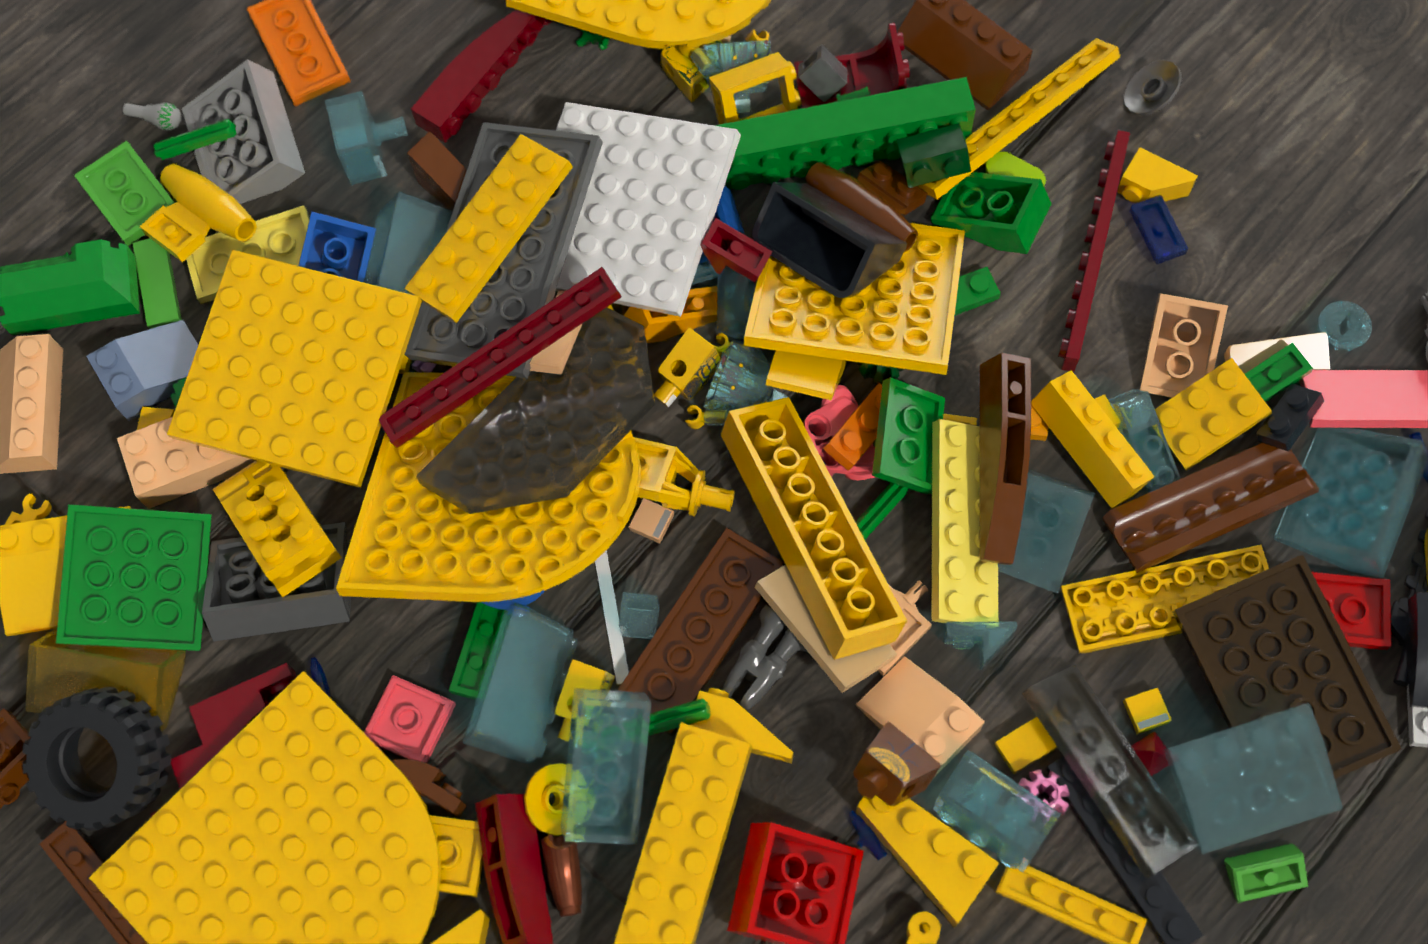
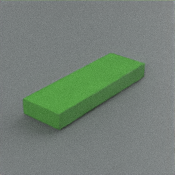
[133,238,182,329]

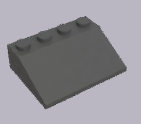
[202,522,351,642]

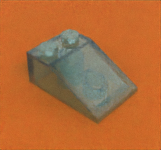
[998,470,1096,593]

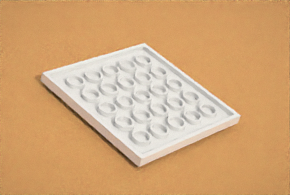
[556,102,741,317]

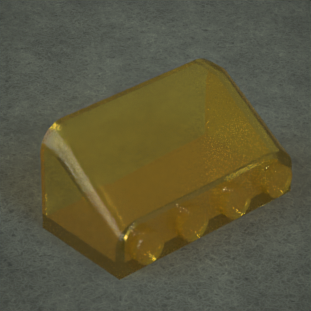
[26,629,186,732]

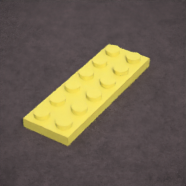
[932,419,999,630]

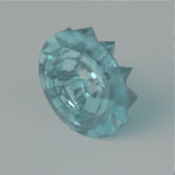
[1317,301,1372,352]

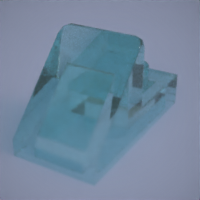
[944,622,1017,670]

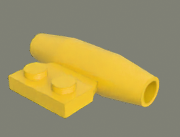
[140,164,257,262]

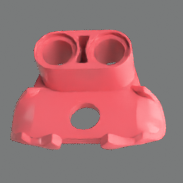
[802,385,876,481]

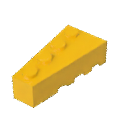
[856,796,999,928]

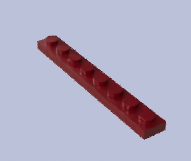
[1058,130,1130,373]
[379,267,622,448]

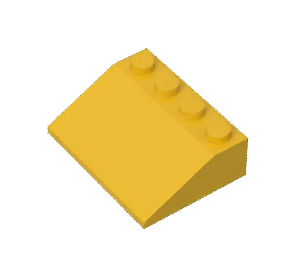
[0,506,131,636]

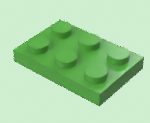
[74,141,175,246]

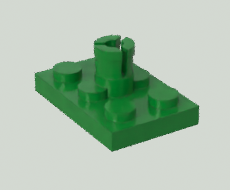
[872,377,945,495]

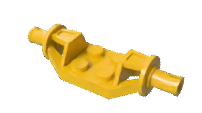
[633,437,735,517]

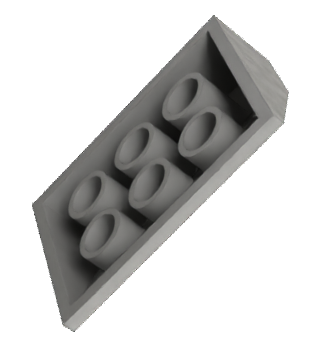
[182,59,305,204]

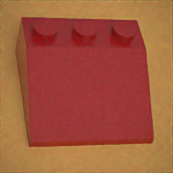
[727,822,864,944]

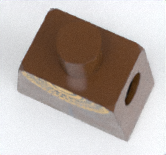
[853,721,941,806]

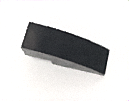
[1405,593,1428,708]

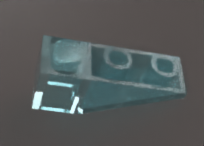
[1108,389,1181,493]

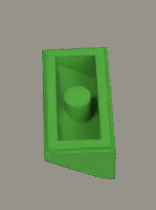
[1225,844,1308,903]

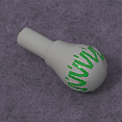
[123,103,181,130]

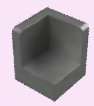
[798,45,847,102]

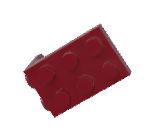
[794,23,910,109]

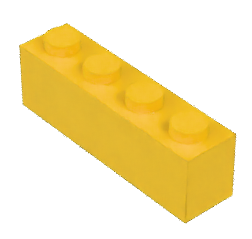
[1031,370,1155,509]

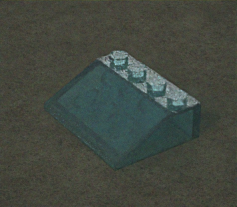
[1274,428,1428,578]
[1164,703,1343,854]

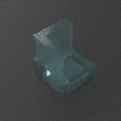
[619,592,660,639]

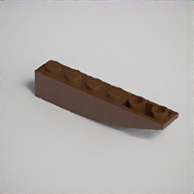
[980,352,1031,565]

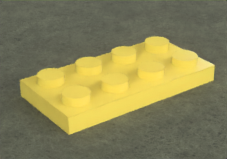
[186,205,310,304]

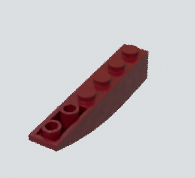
[411,10,553,143]
[475,794,553,944]

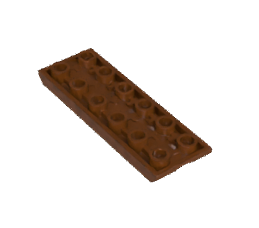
[1102,443,1320,573]

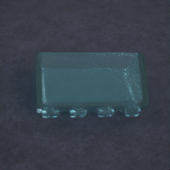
[364,191,453,331]
[463,602,578,764]

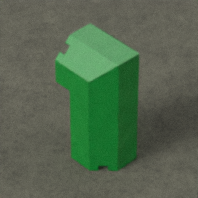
[0,239,140,335]

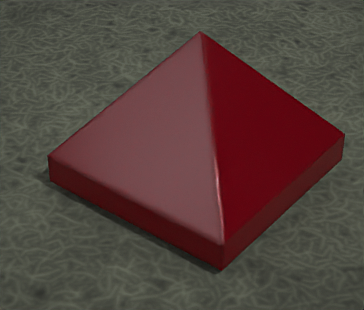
[1125,731,1175,780]

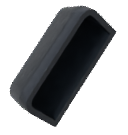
[752,182,907,298]

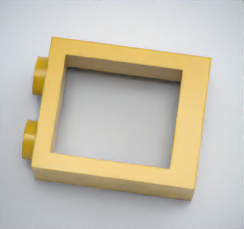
[709,52,801,125]

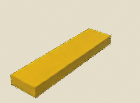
[995,858,1147,944]

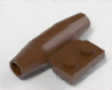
[805,160,928,252]

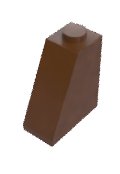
[407,132,467,213]

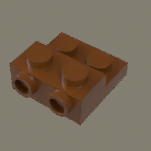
[0,708,31,809]

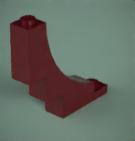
[150,663,297,817]

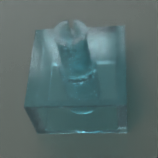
[325,91,408,185]

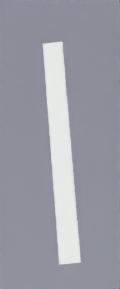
[595,550,629,684]

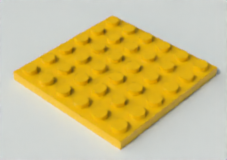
[744,223,965,375]
[167,250,422,488]

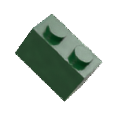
[897,123,971,188]

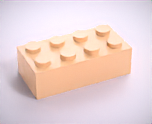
[117,417,256,509]

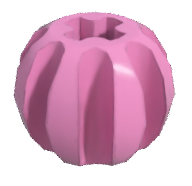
[1016,770,1070,824]

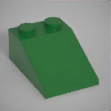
[931,172,1052,254]

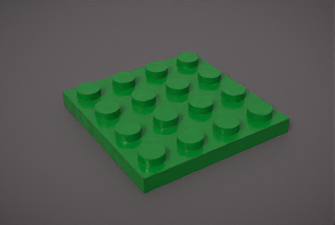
[56,504,212,651]

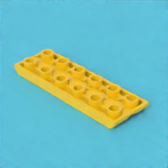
[1060,545,1269,653]

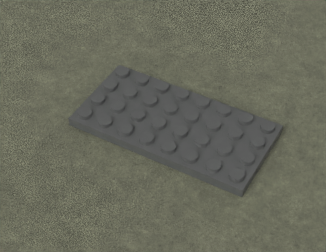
[405,122,603,379]

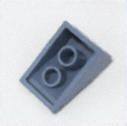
[86,320,198,421]

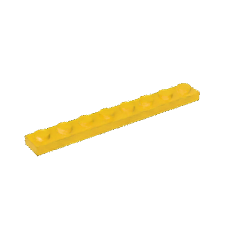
[918,38,1120,199]

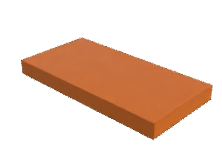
[247,0,351,106]

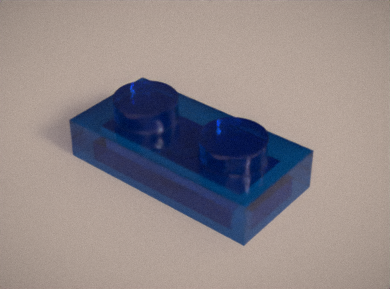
[1130,195,1189,265]

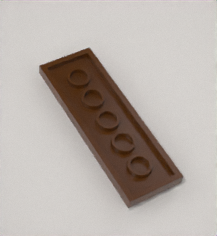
[613,528,784,736]

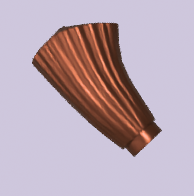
[541,832,582,917]

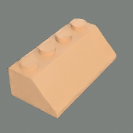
[0,334,63,474]

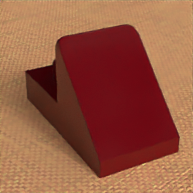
[700,218,772,282]

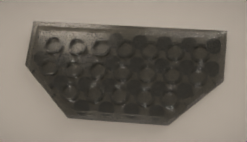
[416,307,655,514]

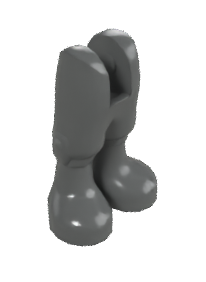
[722,605,808,710]

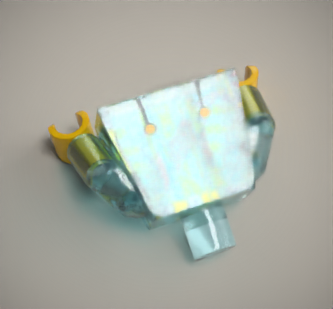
[679,29,773,113]
[685,333,787,429]

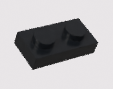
[1256,384,1324,452]

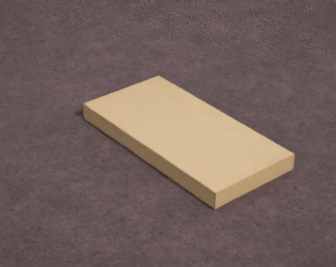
[755,565,897,693]

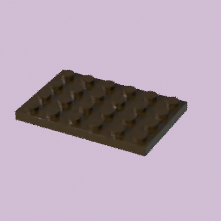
[1173,554,1402,808]

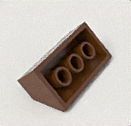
[897,0,1033,111]

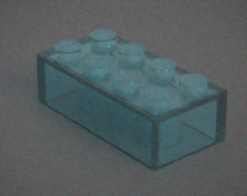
[561,688,651,845]

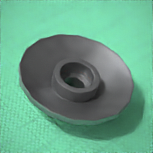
[1124,60,1182,116]

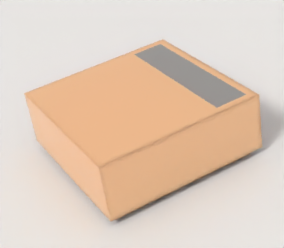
[629,498,674,544]

